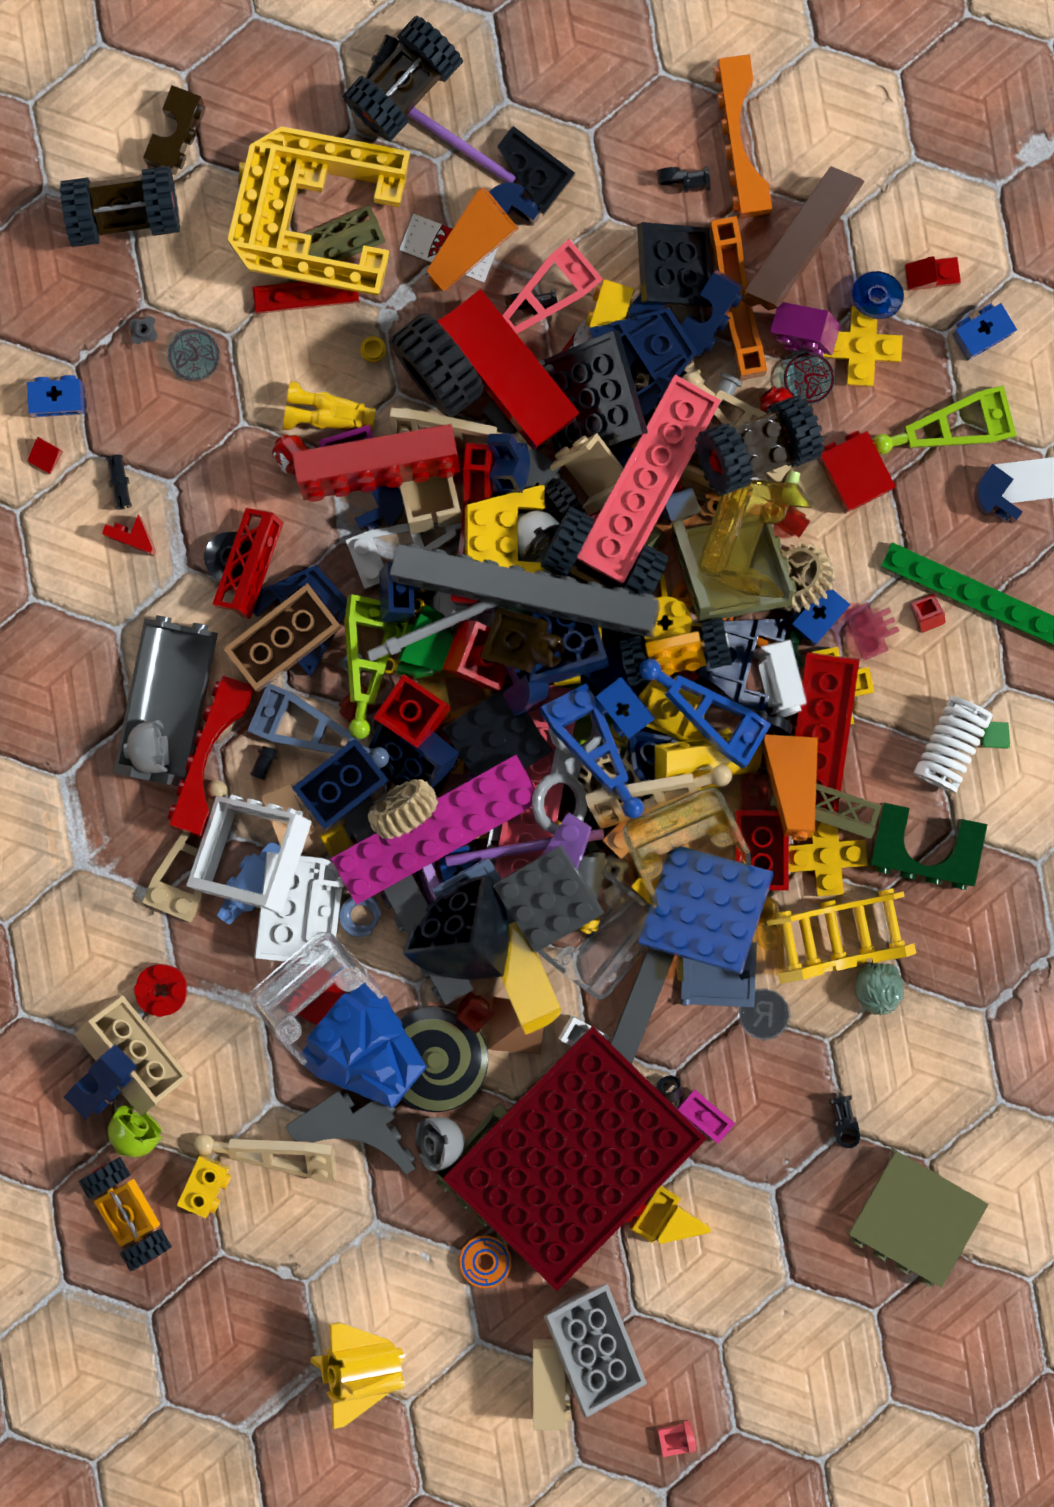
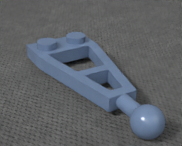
[247,684,389,768]

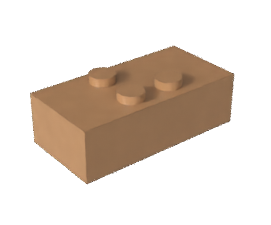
[223,583,342,692]

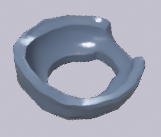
[339,896,381,937]

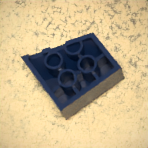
[530,613,610,683]
[368,722,459,796]

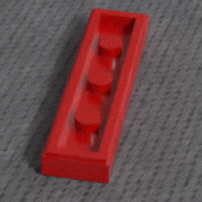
[252,281,360,314]

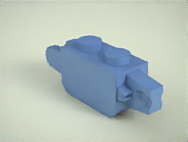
[217,842,281,925]

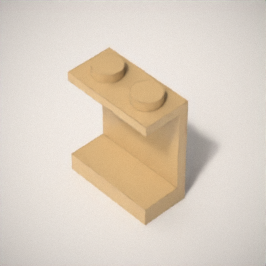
[550,433,624,516]

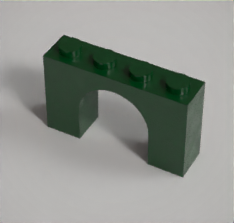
[868,802,988,891]

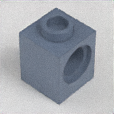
[661,487,701,525]

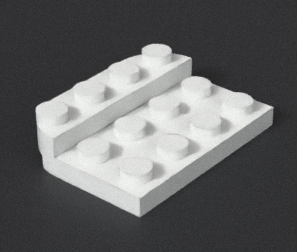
[254,852,344,964]

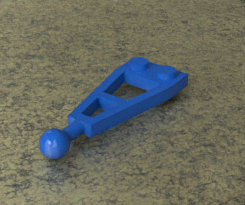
[639,658,771,769]
[539,684,644,819]

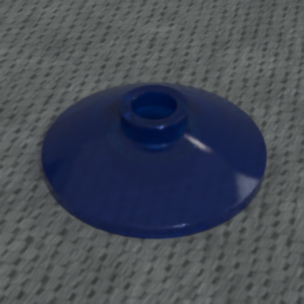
[851,271,904,319]

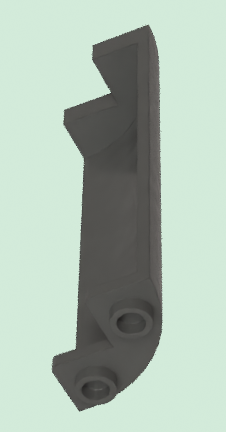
[113,615,218,786]

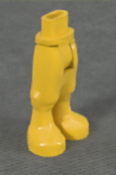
[283,380,376,430]

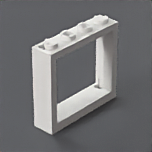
[186,794,312,913]

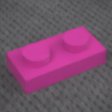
[677,1089,735,1144]

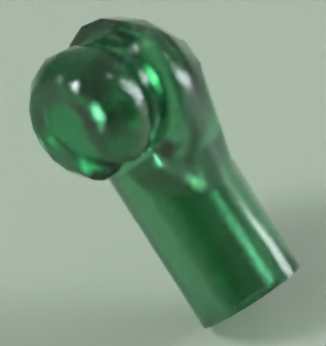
[784,630,805,669]

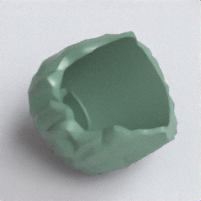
[855,963,904,1016]

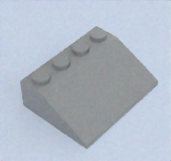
[544,1284,647,1418]

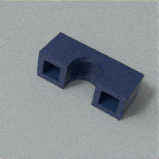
[681,270,744,356]
[64,1044,137,1120]

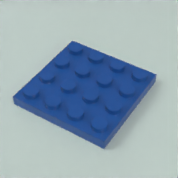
[638,843,774,974]

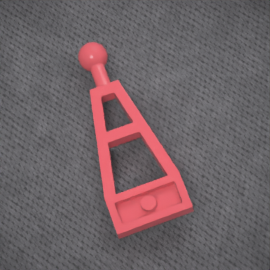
[502,239,603,334]

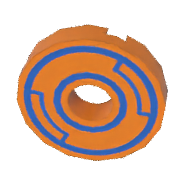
[459,1234,512,1288]

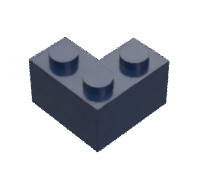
[379,561,437,623]

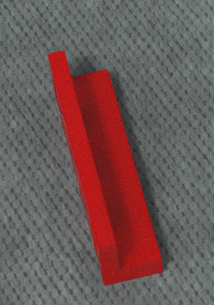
[212,508,284,619]

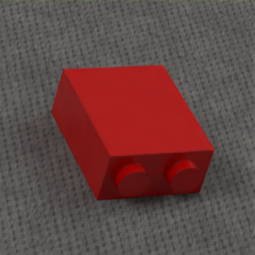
[818,430,896,513]

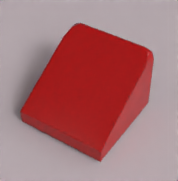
[27,437,63,474]
[910,594,946,633]

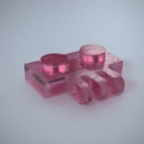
[843,602,900,661]

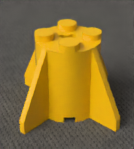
[610,575,702,647]
[311,1322,405,1429]

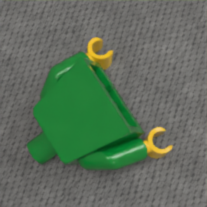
[384,598,454,679]

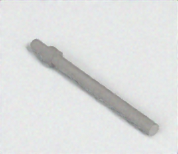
[367,601,498,661]

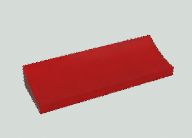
[437,288,579,450]

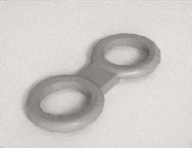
[532,713,601,835]

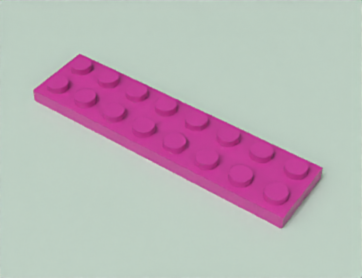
[331,755,535,905]

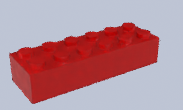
[292,424,460,502]

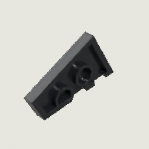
[497,126,575,216]

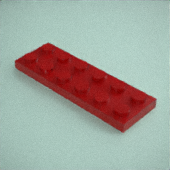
[795,652,860,812]

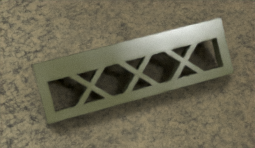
[288,205,386,282]
[770,783,882,839]

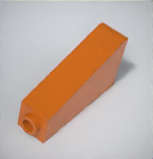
[427,188,519,291]
[762,735,818,841]

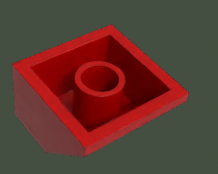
[373,674,451,748]

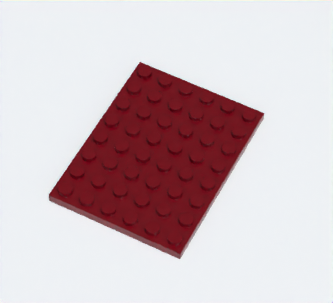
[443,1025,707,1291]

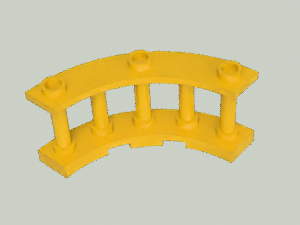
[767,888,916,984]

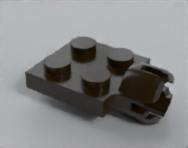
[480,607,564,673]

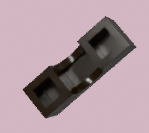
[143,85,206,175]

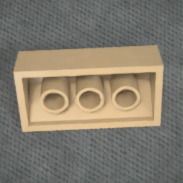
[74,996,189,1116]

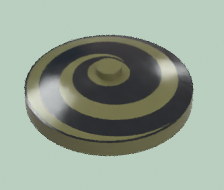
[401,1006,489,1113]

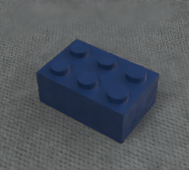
[292,738,389,830]

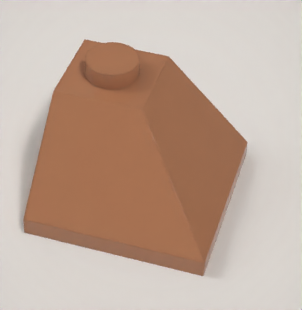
[488,997,544,1055]

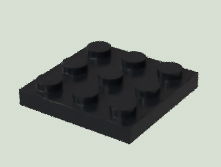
[637,222,712,308]
[443,685,553,778]

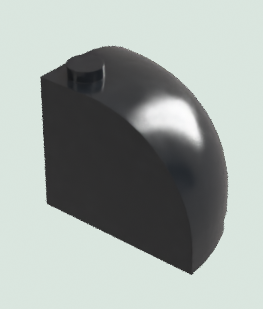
[403,875,509,980]

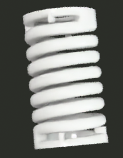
[913,696,993,794]

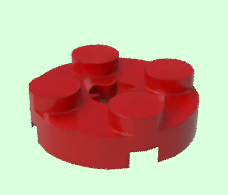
[134,964,188,1017]

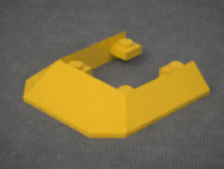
[227,126,410,296]

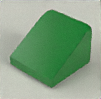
[981,722,1010,749]

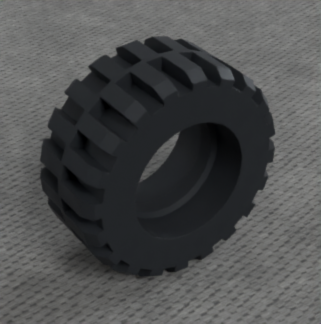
[390,314,484,417]

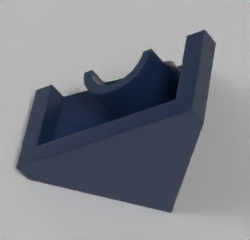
[629,731,677,782]

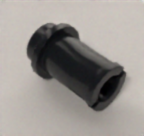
[250,745,278,781]

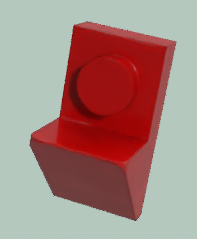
[904,256,961,291]
[102,514,156,556]

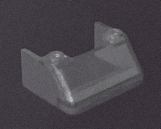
[538,869,650,1000]
[250,932,384,1065]

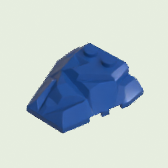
[299,979,427,1108]

